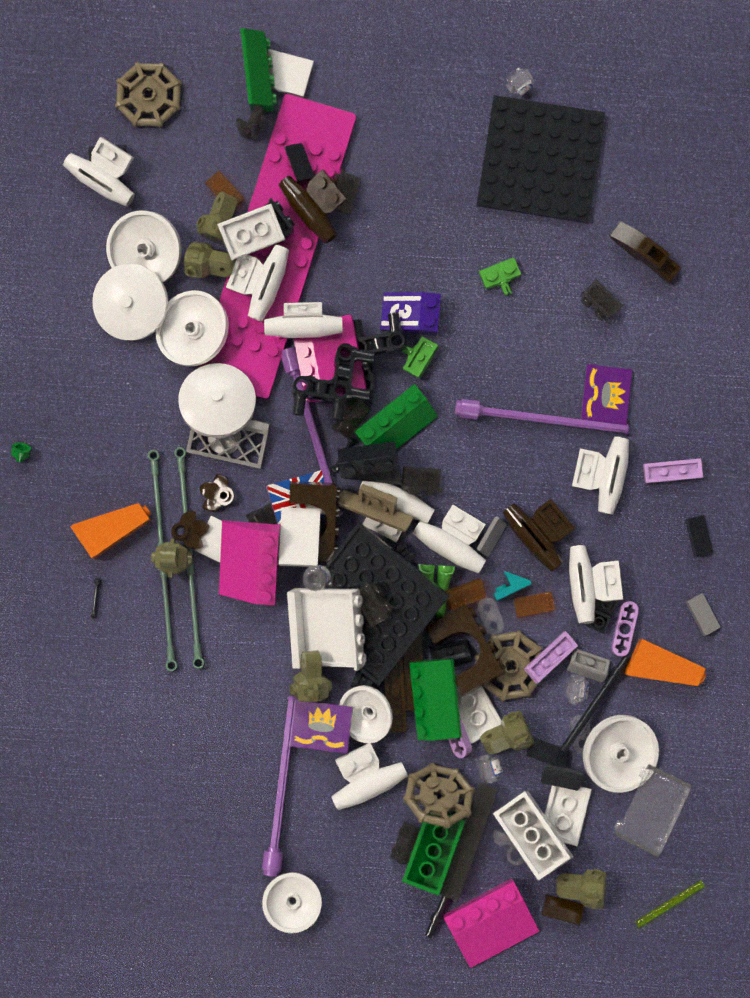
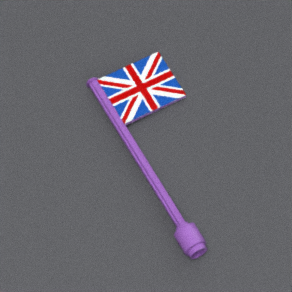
[266,347,343,528]

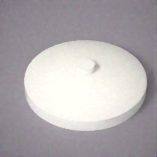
[106,211,181,283]
[93,264,168,341]
[156,291,229,367]
[179,363,256,438]
[583,715,659,793]

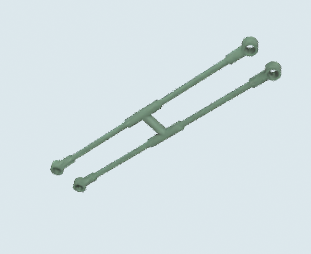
[148,447,205,671]

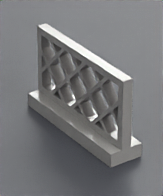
[186,419,271,469]

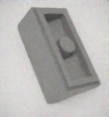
[476,516,506,557]
[685,593,720,636]
[567,648,611,683]

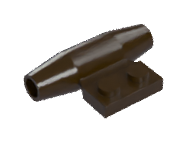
[278,169,348,244]
[503,498,575,572]

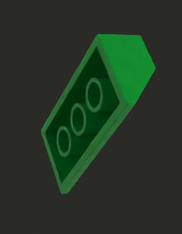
[240,28,277,114]
[355,384,438,449]
[409,659,462,741]
[402,812,467,896]

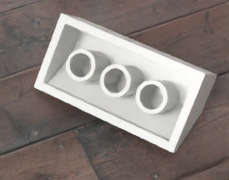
[493,791,573,880]

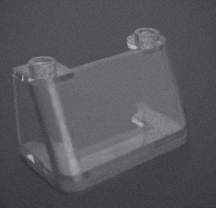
[614,764,693,857]

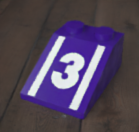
[380,292,441,336]

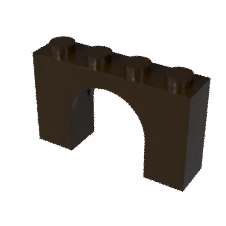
[289,481,340,562]
[426,604,506,696]

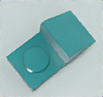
[492,571,532,601]

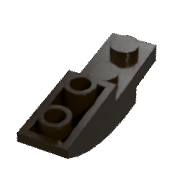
[609,221,681,283]

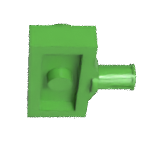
[479,257,521,296]
[402,337,439,379]

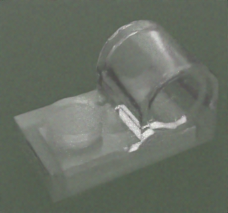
[491,828,524,865]

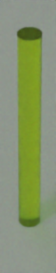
[635,880,705,928]

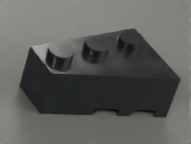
[338,441,402,485]

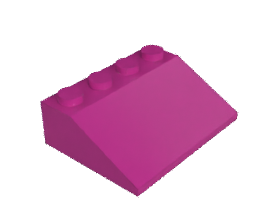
[294,315,367,403]
[219,520,280,606]
[443,878,539,968]

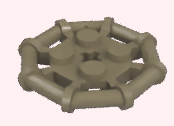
[115,62,182,128]
[475,630,543,702]
[403,763,475,829]

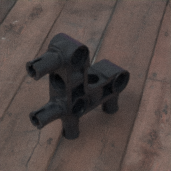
[342,312,407,396]
[292,343,375,421]

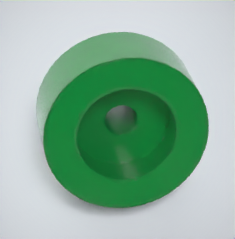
[11,442,31,462]

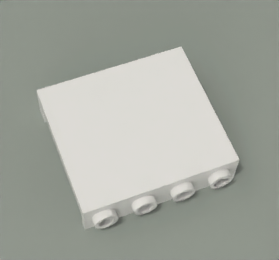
[287,588,366,671]

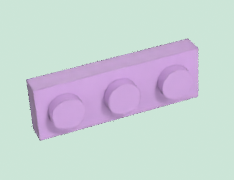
[643,458,703,484]
[524,631,578,684]

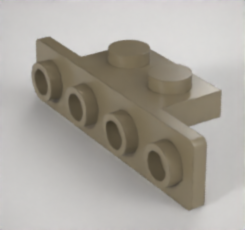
[336,484,413,532]

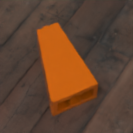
[70,503,151,559]
[624,639,706,686]

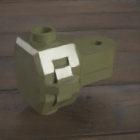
[196,191,237,244]
[184,241,236,279]
[151,539,193,578]
[289,650,332,702]
[480,711,534,754]
[556,869,607,909]

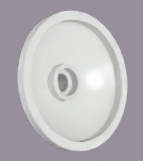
[339,686,393,743]
[262,873,322,933]

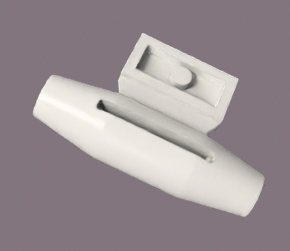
[63,137,135,207]
[226,245,289,322]
[264,302,342,338]
[572,437,629,515]
[360,481,434,542]
[412,505,486,573]
[569,545,623,624]
[331,743,408,810]

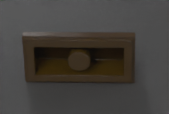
[541,894,584,925]

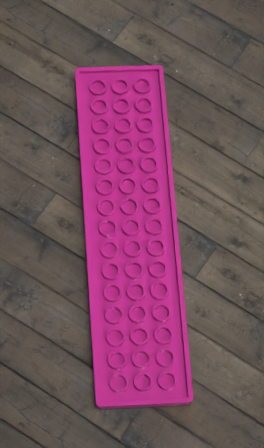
[198,94,356,399]

